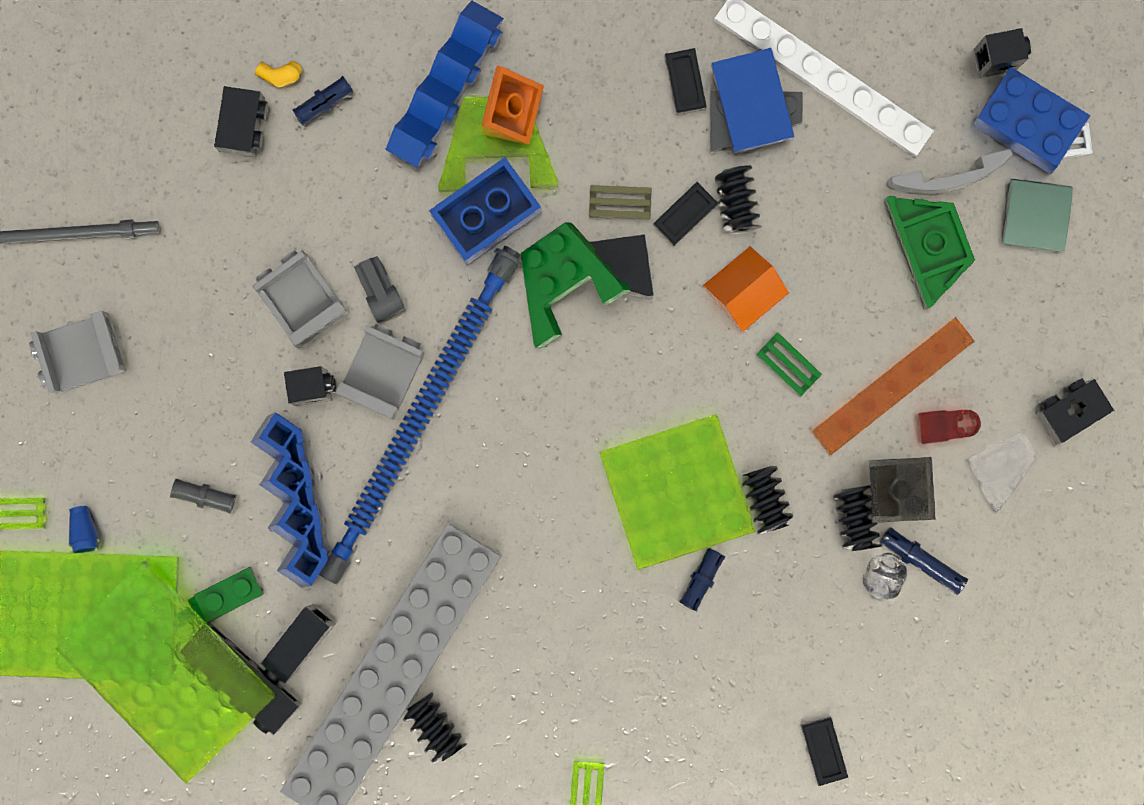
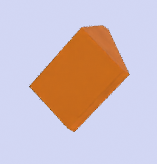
[481,66,544,145]
[703,246,789,332]

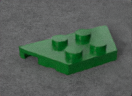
[884,196,975,309]

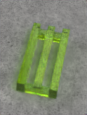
[0,498,46,529]
[570,760,605,805]

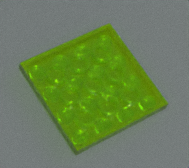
[599,414,756,570]

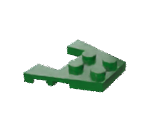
[521,222,630,348]

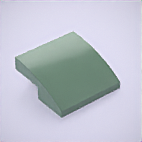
[1002,179,1073,251]

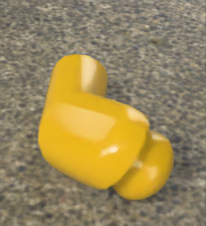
[255,61,302,87]

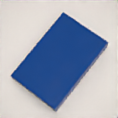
[711,48,795,153]

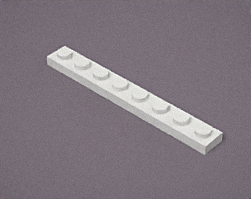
[714,0,934,158]

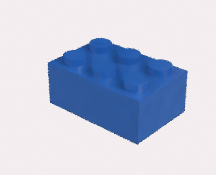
[973,67,1091,174]
[429,157,542,265]

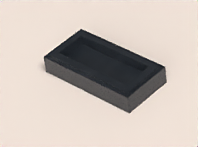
[665,48,707,115]
[653,182,718,247]
[800,717,849,786]

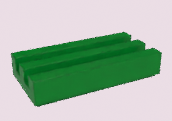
[756,332,822,397]

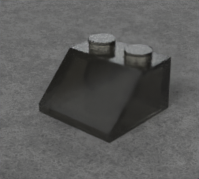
[868,457,936,523]

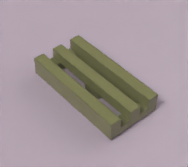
[589,185,652,220]

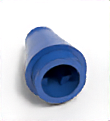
[68,506,100,554]

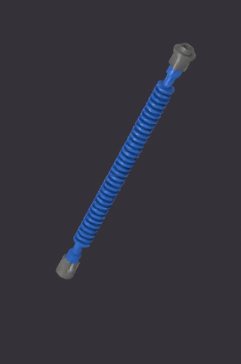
[319,245,523,585]

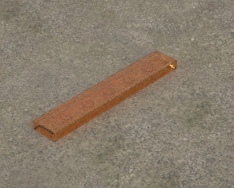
[811,317,975,455]

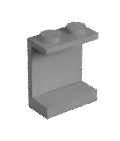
[29,310,126,394]
[335,324,425,420]

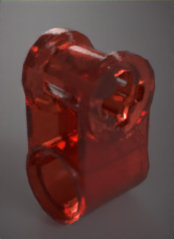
[918,409,981,444]

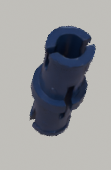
[292,76,354,126]
[679,548,725,612]

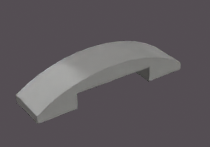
[887,149,1013,195]

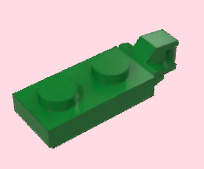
[176,567,264,625]

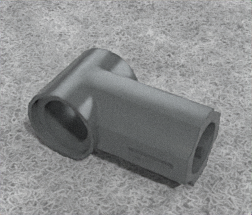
[354,256,405,323]

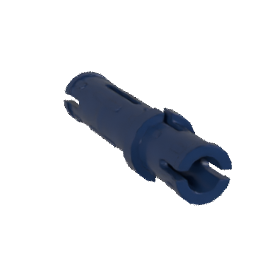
[880,527,968,595]

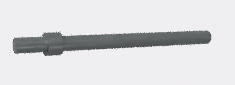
[0,219,160,244]

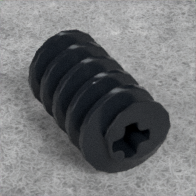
[715,165,762,233]
[741,466,793,535]
[833,485,882,551]
[403,692,467,763]

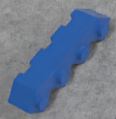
[385,0,504,167]
[250,412,328,588]

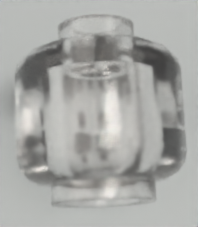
[863,553,908,600]

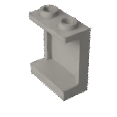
[252,250,349,349]

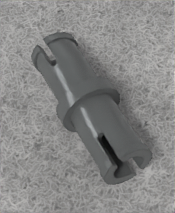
[170,479,236,514]

